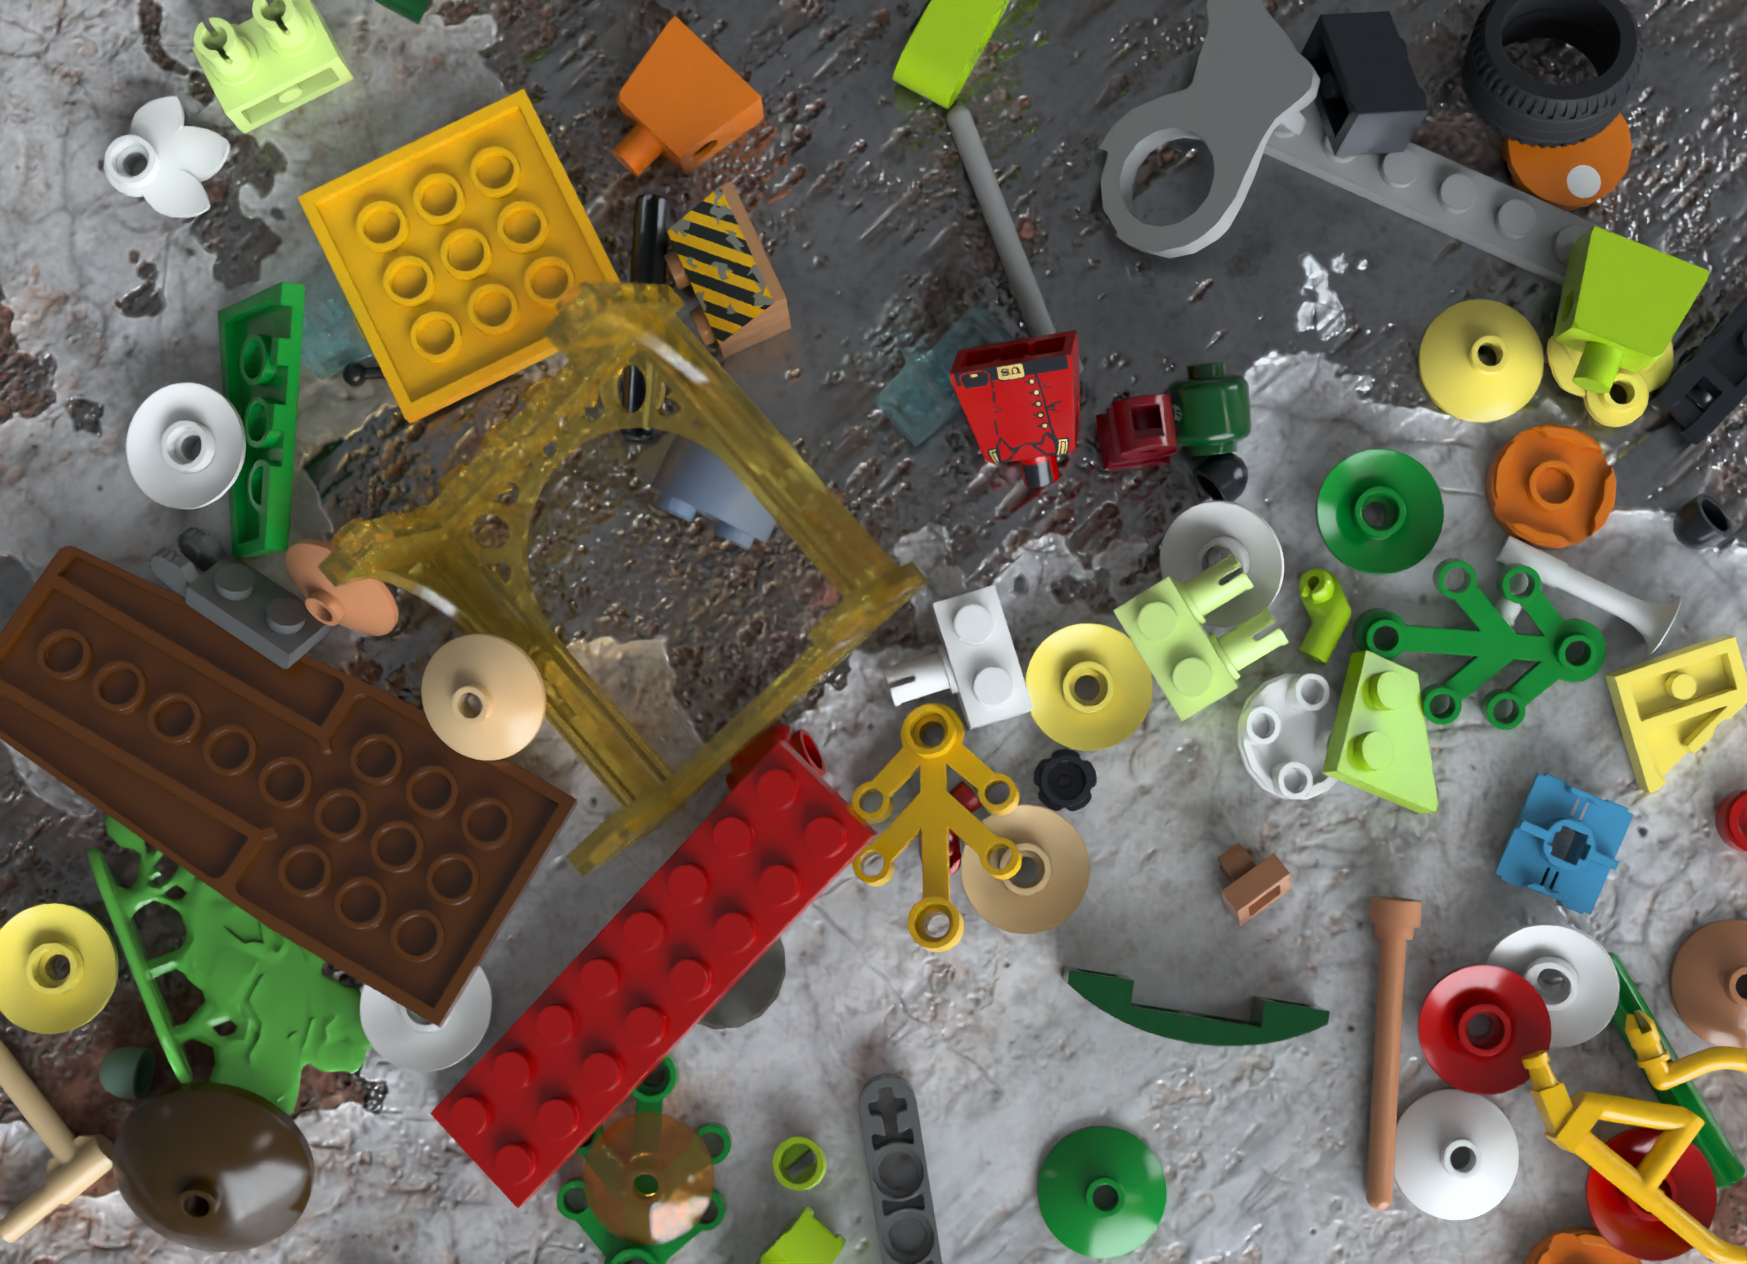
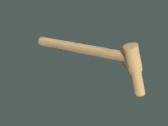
[0,1039,114,1243]

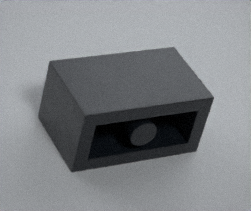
[1301,11,1428,156]

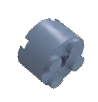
[650,417,800,551]

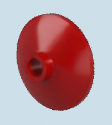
[1417,964,1551,1095]
[1585,1127,1717,1261]

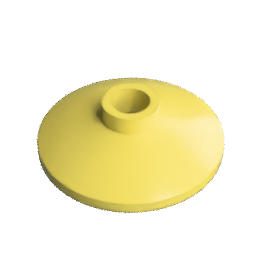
[1417,299,1544,423]
[1025,623,1153,751]
[0,903,119,1034]

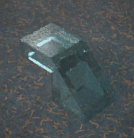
[873,302,1016,447]

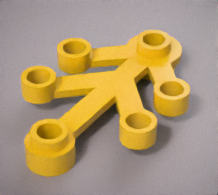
[852,703,1022,952]

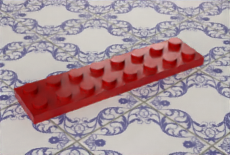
[430,741,878,1209]

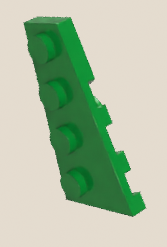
[217,282,305,559]

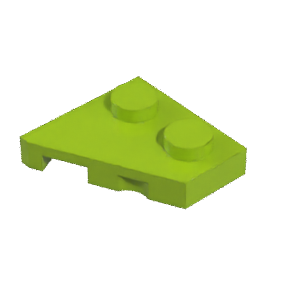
[1322,650,1438,814]

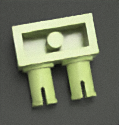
[192,0,354,134]
[1113,552,1289,721]

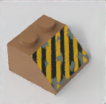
[663,181,791,358]

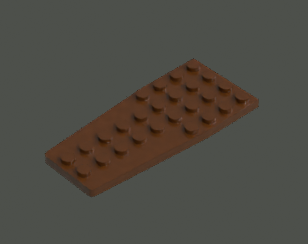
[0,546,578,1028]

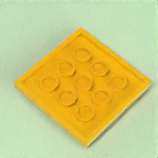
[297,89,634,424]

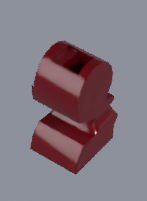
[1096,394,1178,473]

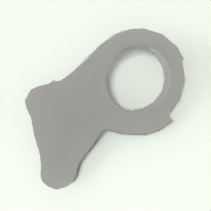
[1098,0,1320,259]

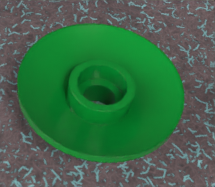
[1315,448,1444,575]
[1037,1126,1167,1258]

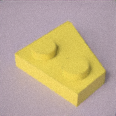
[1604,634,1747,793]

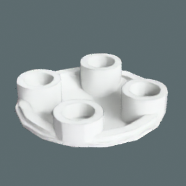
[1237,673,1340,800]

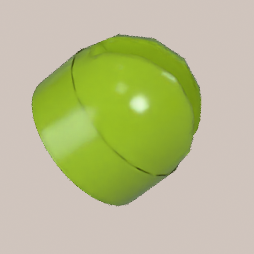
[772,1136,827,1191]

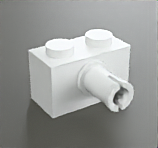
[883,585,1033,731]

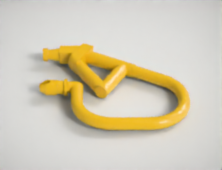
[1521,1010,1747,1264]

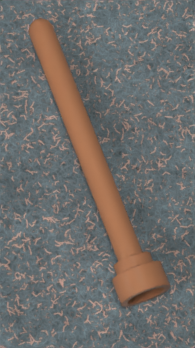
[1366,896,1422,1211]

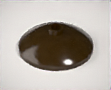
[112,1082,315,1252]

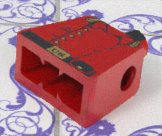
[949,330,1081,488]

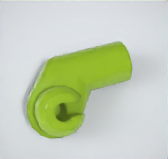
[1298,567,1351,665]

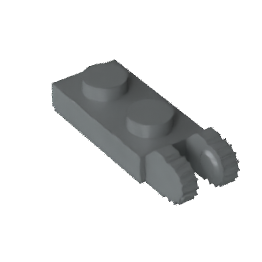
[149,527,330,669]

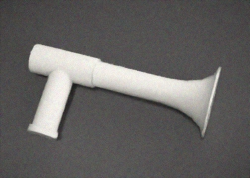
[1495,535,1682,655]

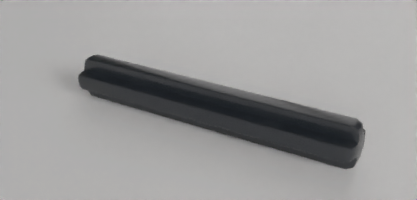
[620,194,670,441]

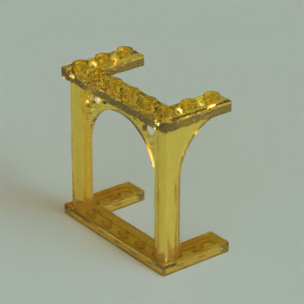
[317,282,929,878]

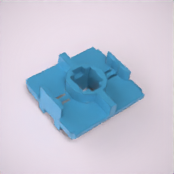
[1494,773,1634,915]

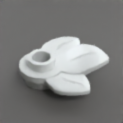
[104,96,230,218]

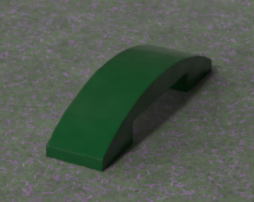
[1062,966,1330,1046]

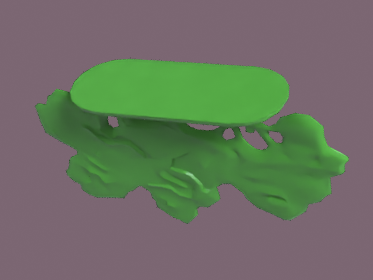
[87,814,372,1115]

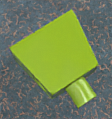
[1554,226,1710,393]

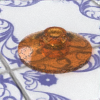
[583,1112,715,1245]

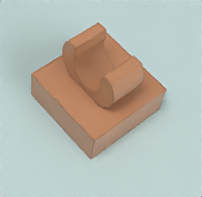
[1218,843,1291,927]

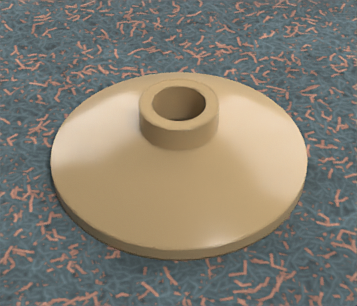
[421,633,546,760]
[961,804,1090,934]

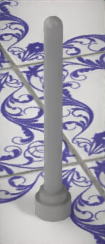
[947,105,1084,373]

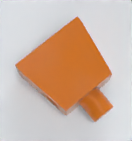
[611,16,764,177]

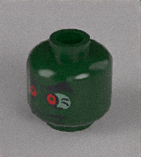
[1166,362,1252,456]

